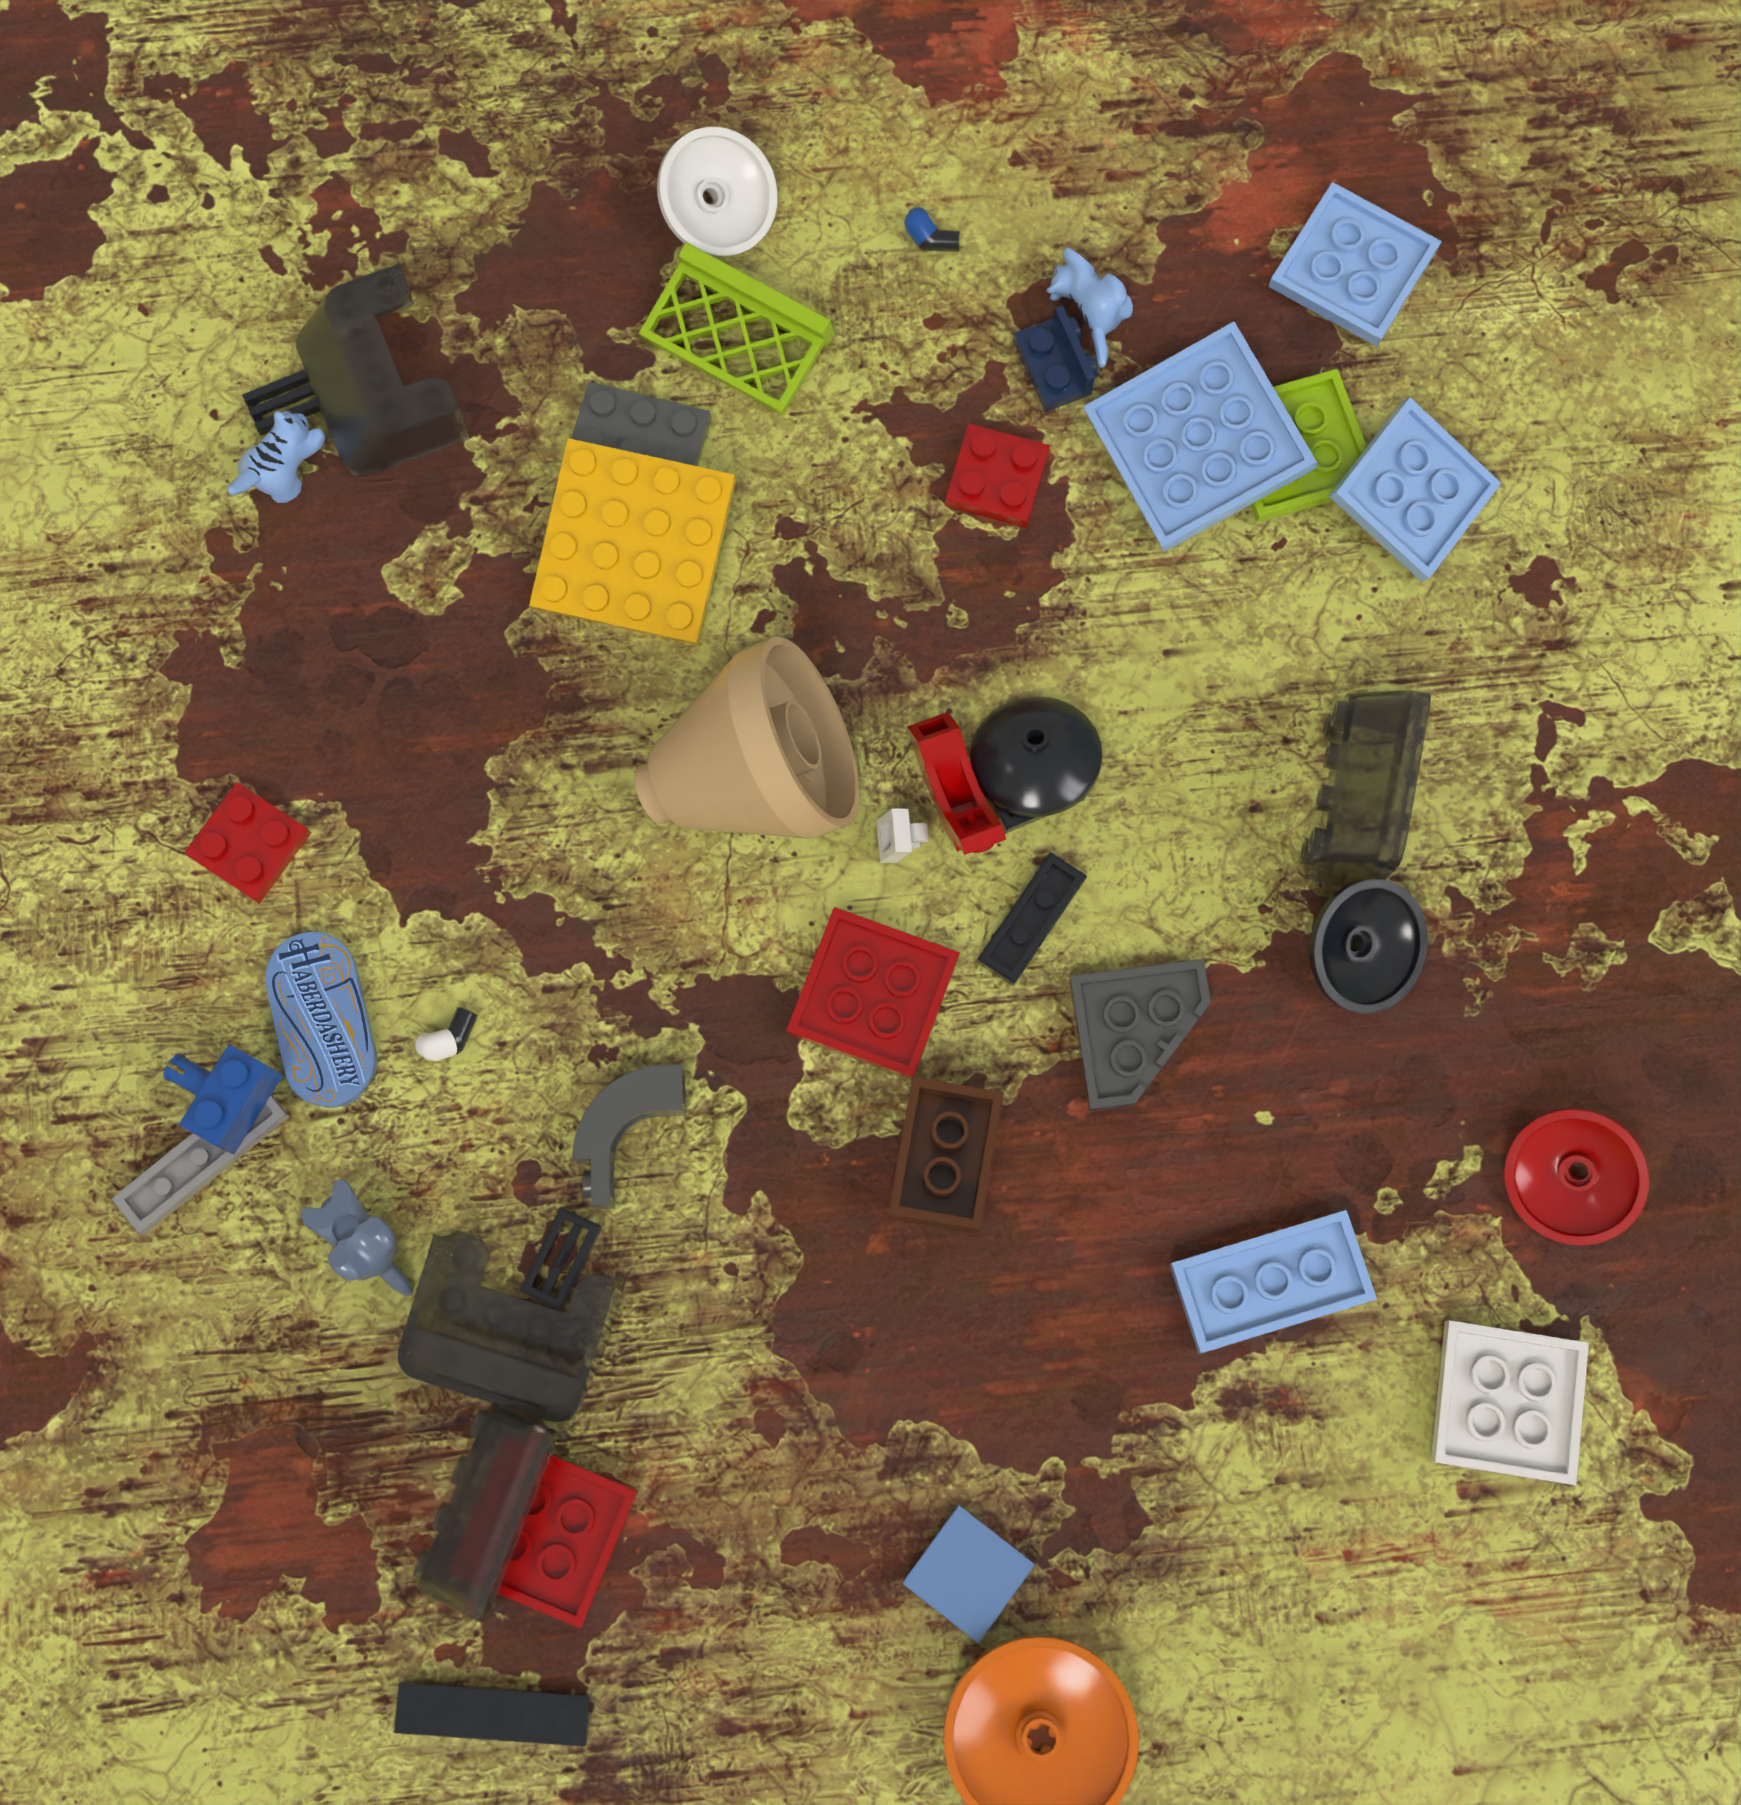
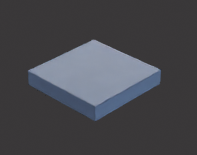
[902,1505,1035,1644]

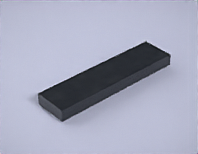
[394,1681,592,1747]

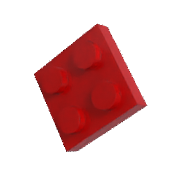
[945,424,1050,528]
[184,782,311,904]

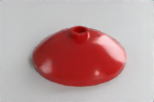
[1504,1108,1650,1245]

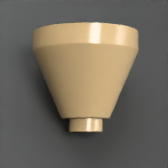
[635,636,860,839]

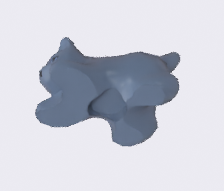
[301,1180,413,1296]

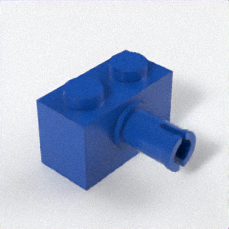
[163,1044,283,1155]

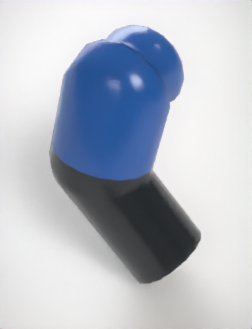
[904,207,960,252]

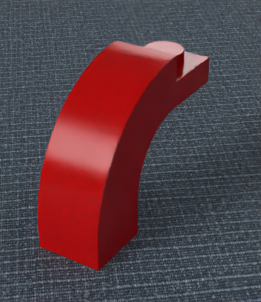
[907,712,1007,855]

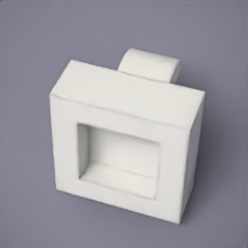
[876,809,929,863]

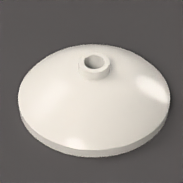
[657,127,778,257]

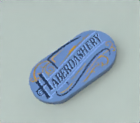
[265,932,378,1108]

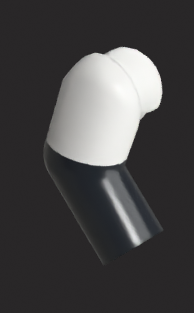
[415,1007,478,1061]

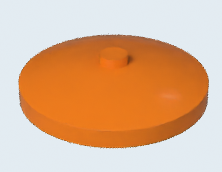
[943,1635,1139,1805]

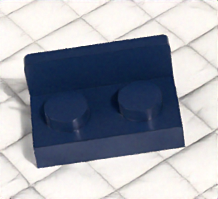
[1013,305,1098,412]

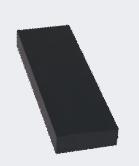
[976,852,1087,987]

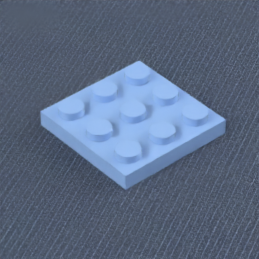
[1268,182,1442,347]
[1329,397,1501,581]

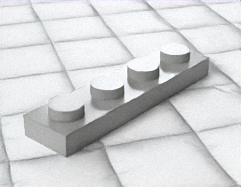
[112,1094,290,1235]

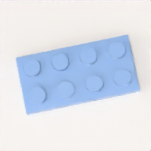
[1169,1210,1377,1354]

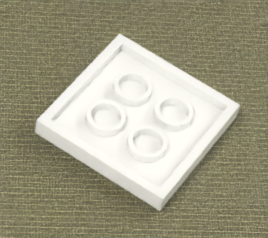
[1431,1320,1589,1485]

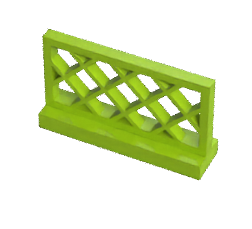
[638,242,835,416]

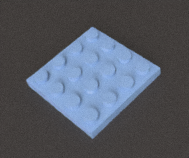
[1083,322,1317,552]

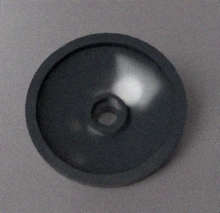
[970,696,1102,817]
[1309,878,1428,1014]

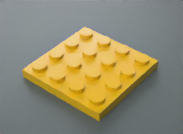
[529,438,737,645]

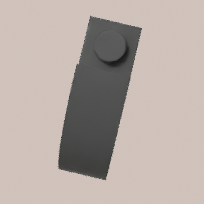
[572,1064,686,1209]

